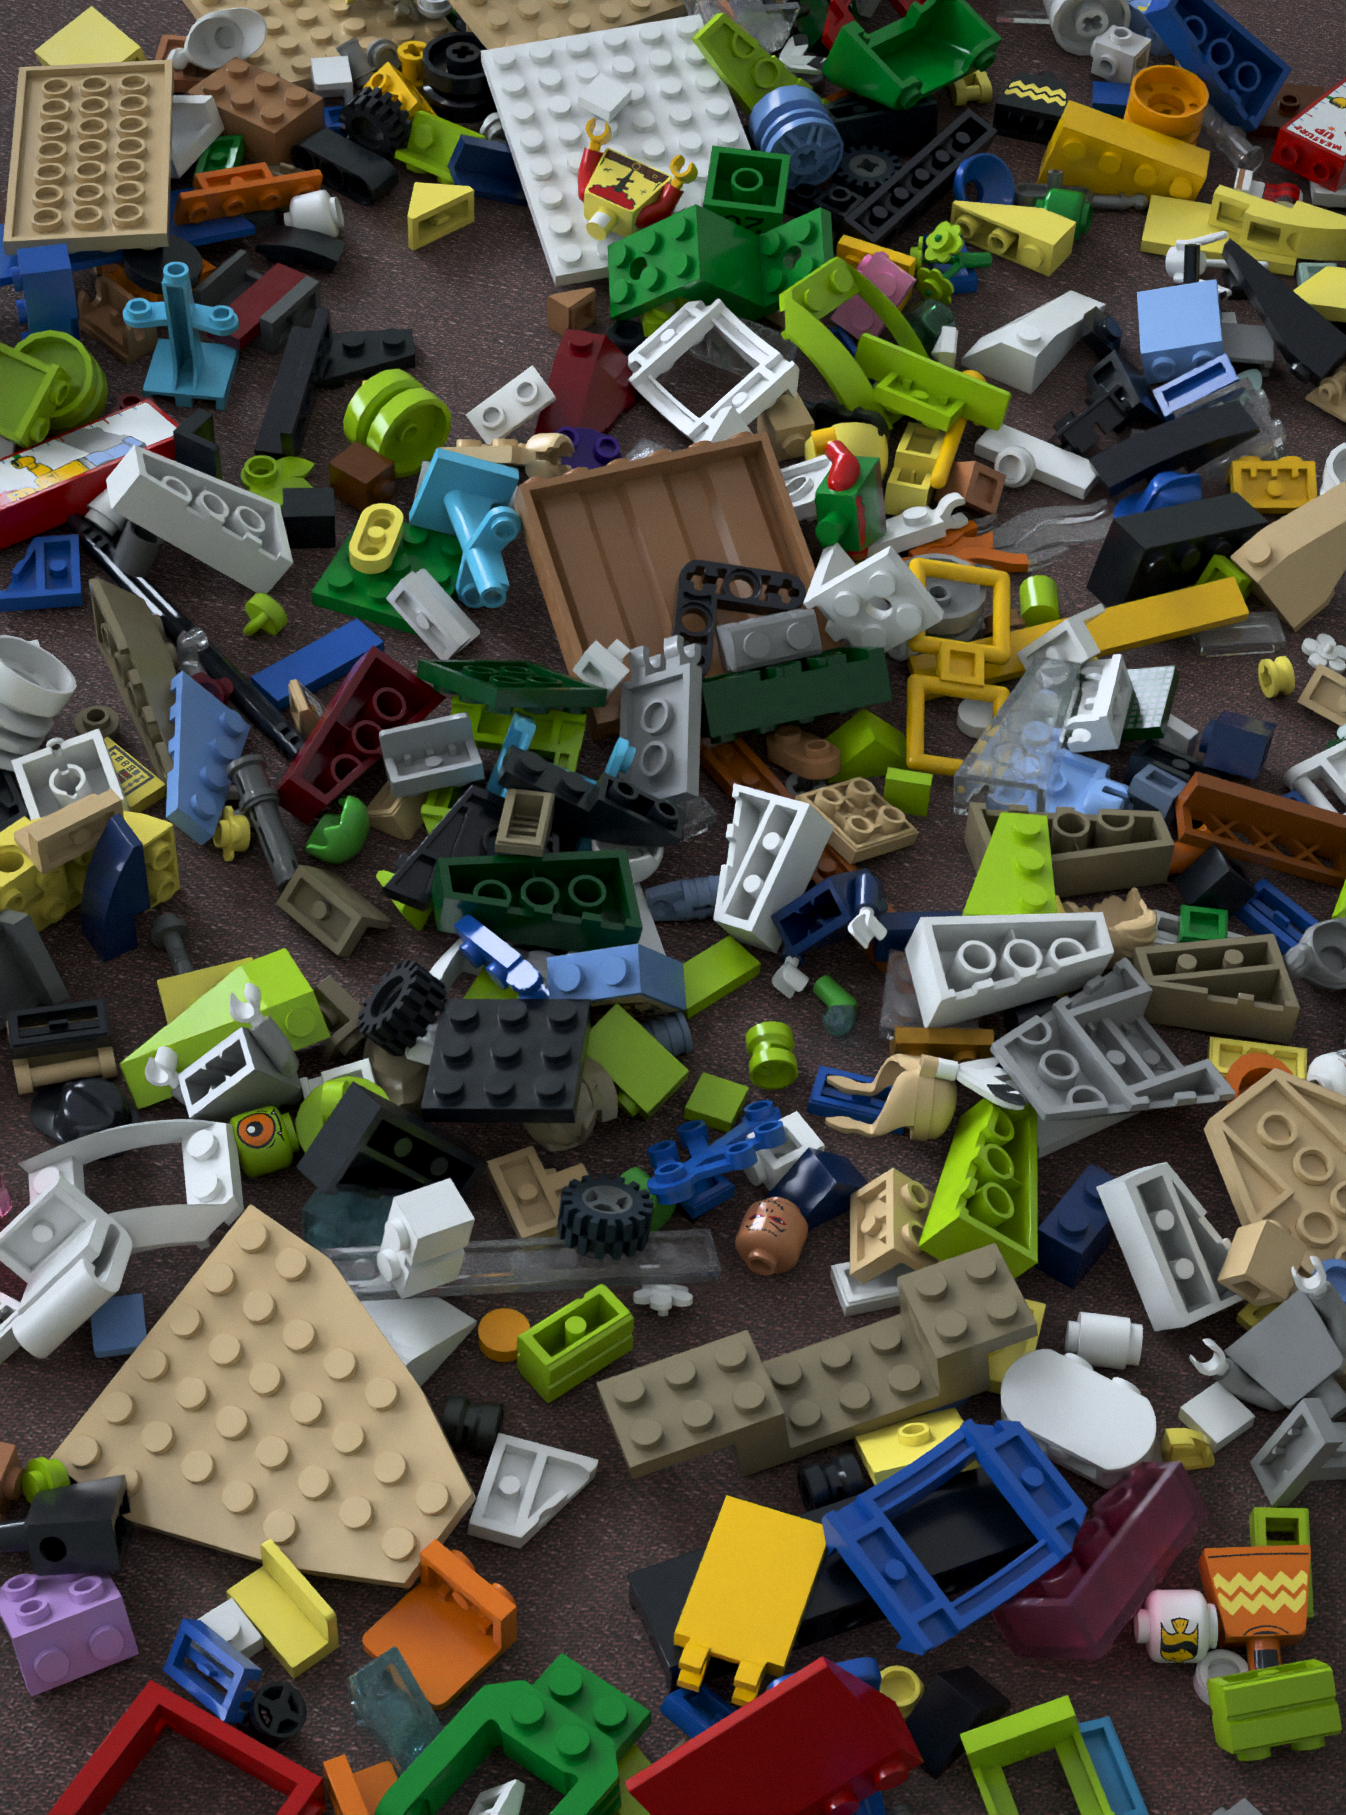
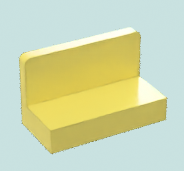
[226,1539,339,1679]

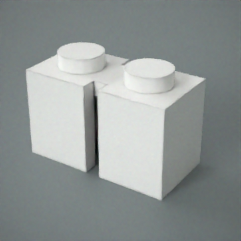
[377,1178,475,1299]

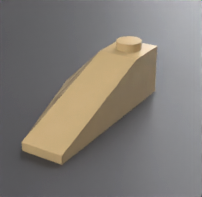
[1230,480,1346,632]

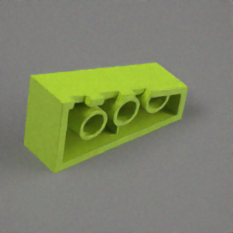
[918,1098,1038,1279]

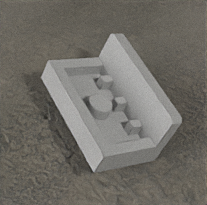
[379,712,485,798]

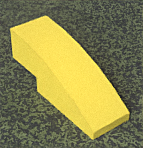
[884,422,946,516]

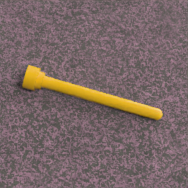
[930,370,987,489]

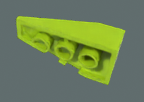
[119,948,331,1110]

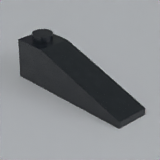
[1222,238,1346,387]

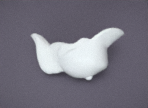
[167,7,267,71]

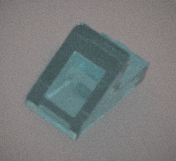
[346,1647,443,1777]

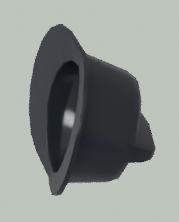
[29,1077,141,1160]

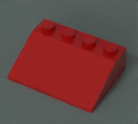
[624,1656,924,1815]

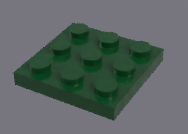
[416,659,607,715]

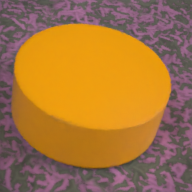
[478,1308,530,1362]

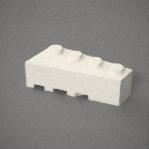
[106,445,293,594]

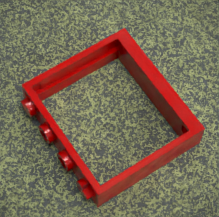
[47,1680,327,1815]

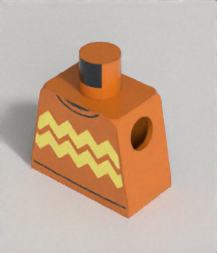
[1198,1544,1311,1671]

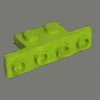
[854,333,1012,432]

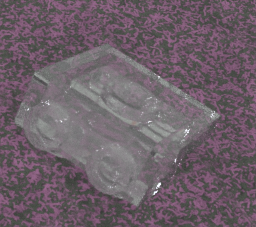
[1173,377,1288,480]

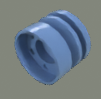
[748,85,844,190]

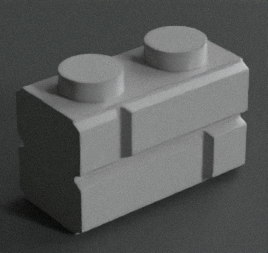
[716,608,822,672]

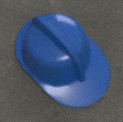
[1114,471,1203,518]

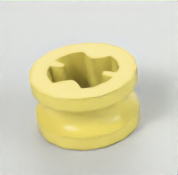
[1258,656,1295,698]

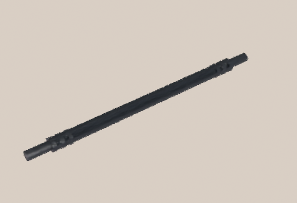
[64,513,307,762]

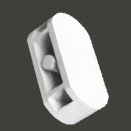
[1001,1349,1156,1489]

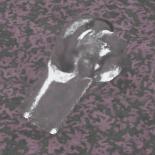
[177,627,210,678]

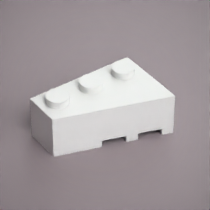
[713,783,834,954]
[1096,1162,1244,1331]

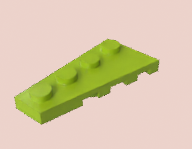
[691,13,830,117]

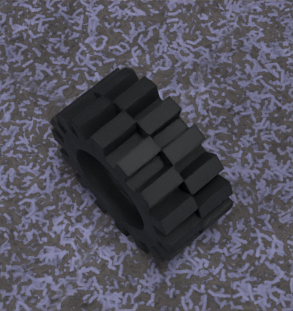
[338,86,412,160]
[357,959,447,1056]

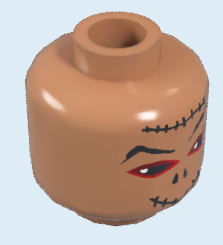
[735,1197,808,1276]

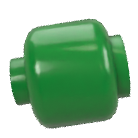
[1035,188,1093,241]

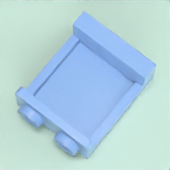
[1137,279,1224,384]

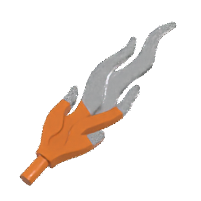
[901,499,1114,573]

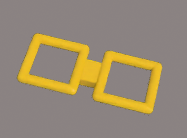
[906,558,1010,783]

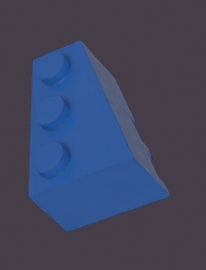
[11,243,82,343]

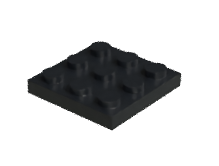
[421,999,592,1123]

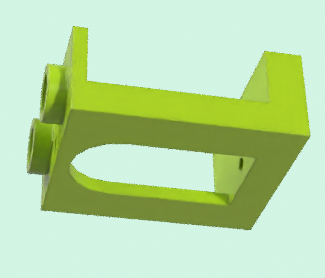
[960,1695,1115,1815]

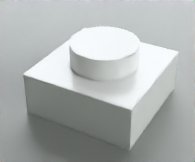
[192,1598,264,1671]

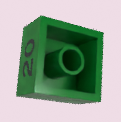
[703,146,791,235]

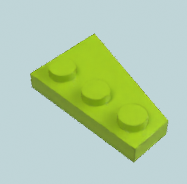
[962,812,1057,916]

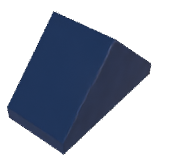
[764,1147,868,1231]

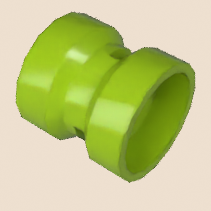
[745,1021,798,1090]

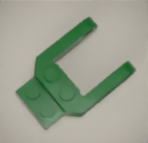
[374,1653,652,1815]

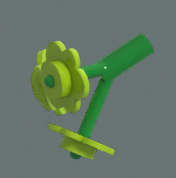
[909,221,992,307]

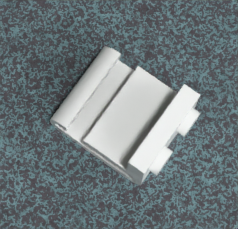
[0,1175,133,1358]

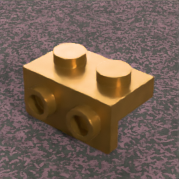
[889,1027,994,1064]

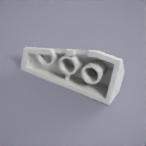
[961,290,1106,395]

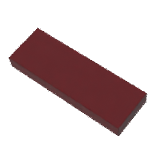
[207,263,310,351]

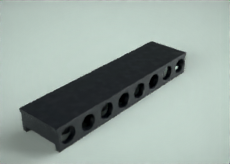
[627,1466,1039,1693]

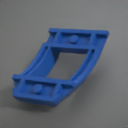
[822,1418,1088,1656]

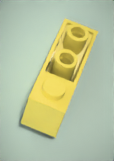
[950,200,1076,277]

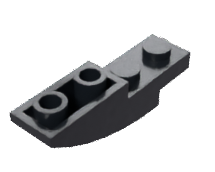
[497,744,686,847]

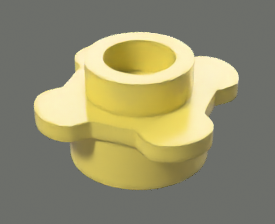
[212,806,250,861]

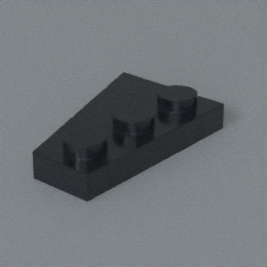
[320,328,415,390]

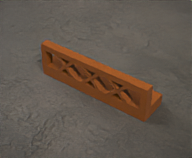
[1175,771,1346,889]

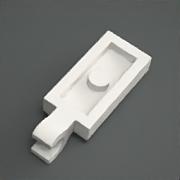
[865,493,969,560]

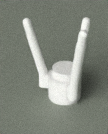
[1165,231,1269,297]

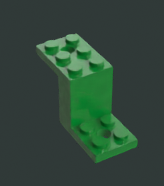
[607,204,834,325]

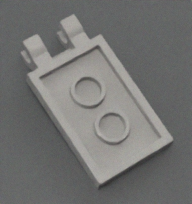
[618,635,702,804]

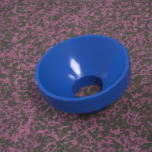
[953,153,1015,205]

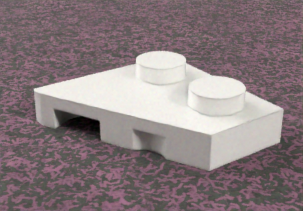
[467,1433,598,1549]

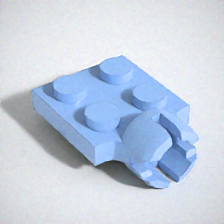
[987,736,1134,815]

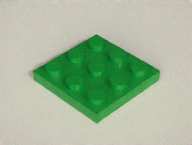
[311,522,463,636]

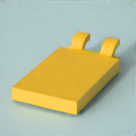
[673,1495,827,1707]

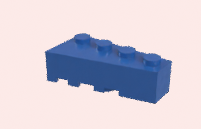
[1144,0,1293,136]

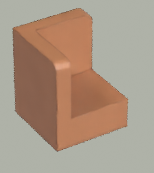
[934,461,1006,516]

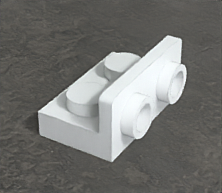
[466,365,556,444]

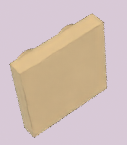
[794,777,919,865]

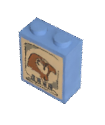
[547,943,686,1023]

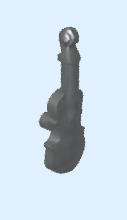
[1014,169,1148,211]

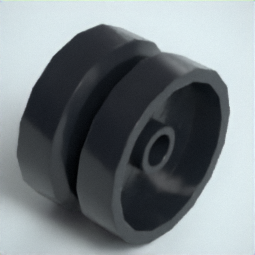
[423,32,497,123]

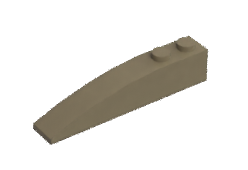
[89,578,179,798]

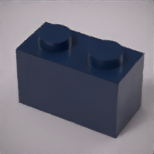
[1198,710,1276,780]
[1033,1163,1116,1290]

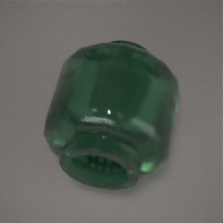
[903,298,956,357]

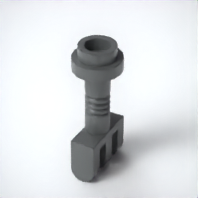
[150,913,211,975]

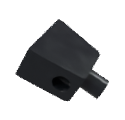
[0,1475,134,1576]

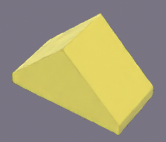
[407,182,474,251]

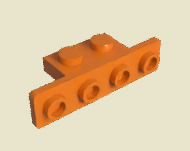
[173,162,323,225]

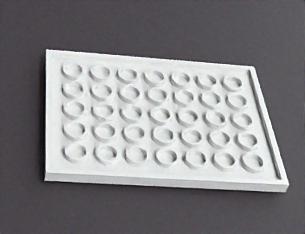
[481,14,751,287]

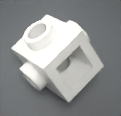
[1090,25,1152,87]

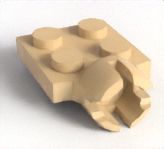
[439,433,575,479]

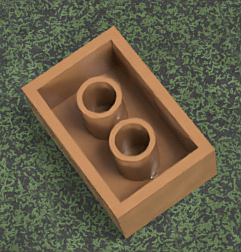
[187,57,325,166]

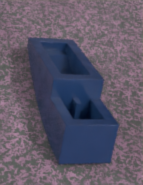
[80,813,151,962]

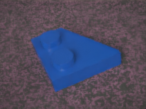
[0,534,83,612]

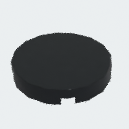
[121,233,203,294]

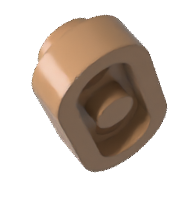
[766,725,841,780]

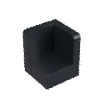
[283,487,336,549]
[1174,843,1258,919]

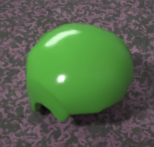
[304,795,369,864]

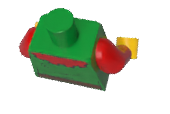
[811,427,887,561]

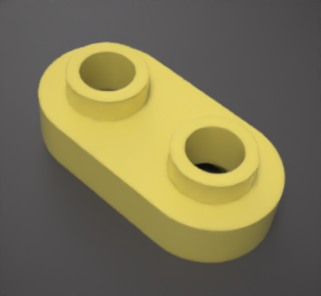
[349,503,404,574]

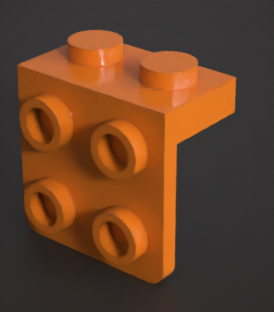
[362,1539,517,1711]

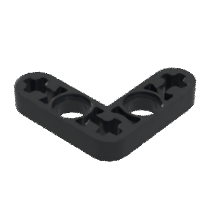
[671,560,806,678]

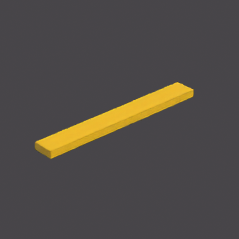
[907,576,1250,701]

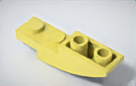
[1208,184,1346,261]

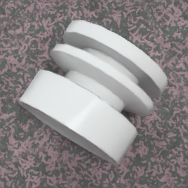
[0,635,77,755]

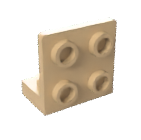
[850,1168,942,1284]

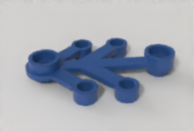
[646,1100,787,1205]

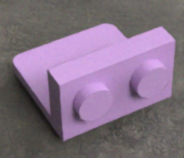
[0,1572,139,1697]

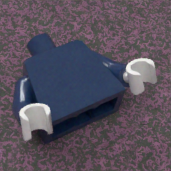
[771,868,888,999]

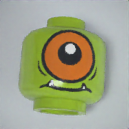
[230,1105,300,1178]

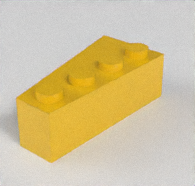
[1037,100,1210,201]

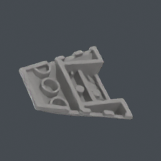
[990,957,1236,1121]

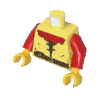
[577,118,698,241]

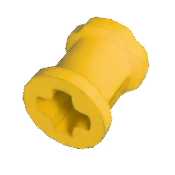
[397,40,427,91]

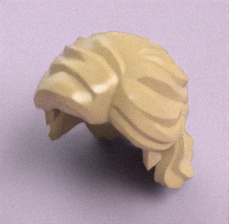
[1062,887,1157,969]

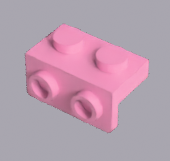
[830,251,917,340]

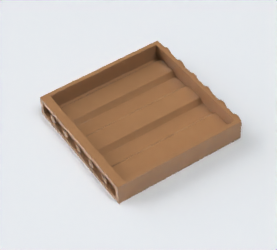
[513,431,842,741]

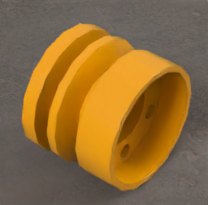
[1123,65,1209,146]

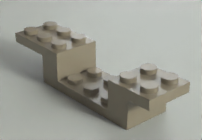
[596,1243,1038,1479]

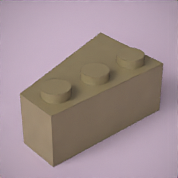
[1131,934,1300,1044]

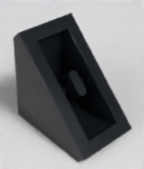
[905,1666,1011,1780]

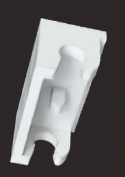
[1066,654,1133,753]

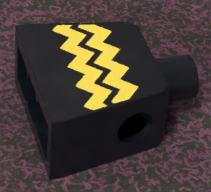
[992,71,1069,146]

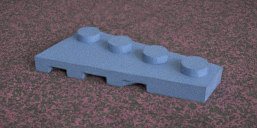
[166,670,251,846]

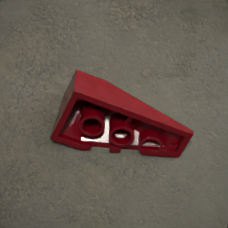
[534,329,639,435]

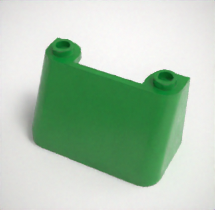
[822,0,1002,110]

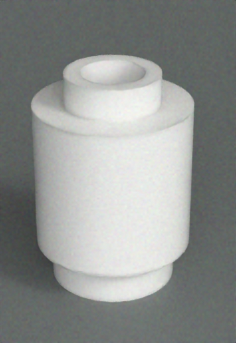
[1064,1312,1143,1370]

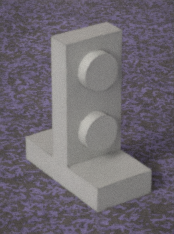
[1250,1398,1346,1507]

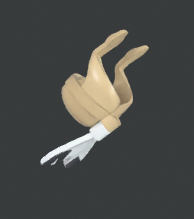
[825,1053,1026,1141]

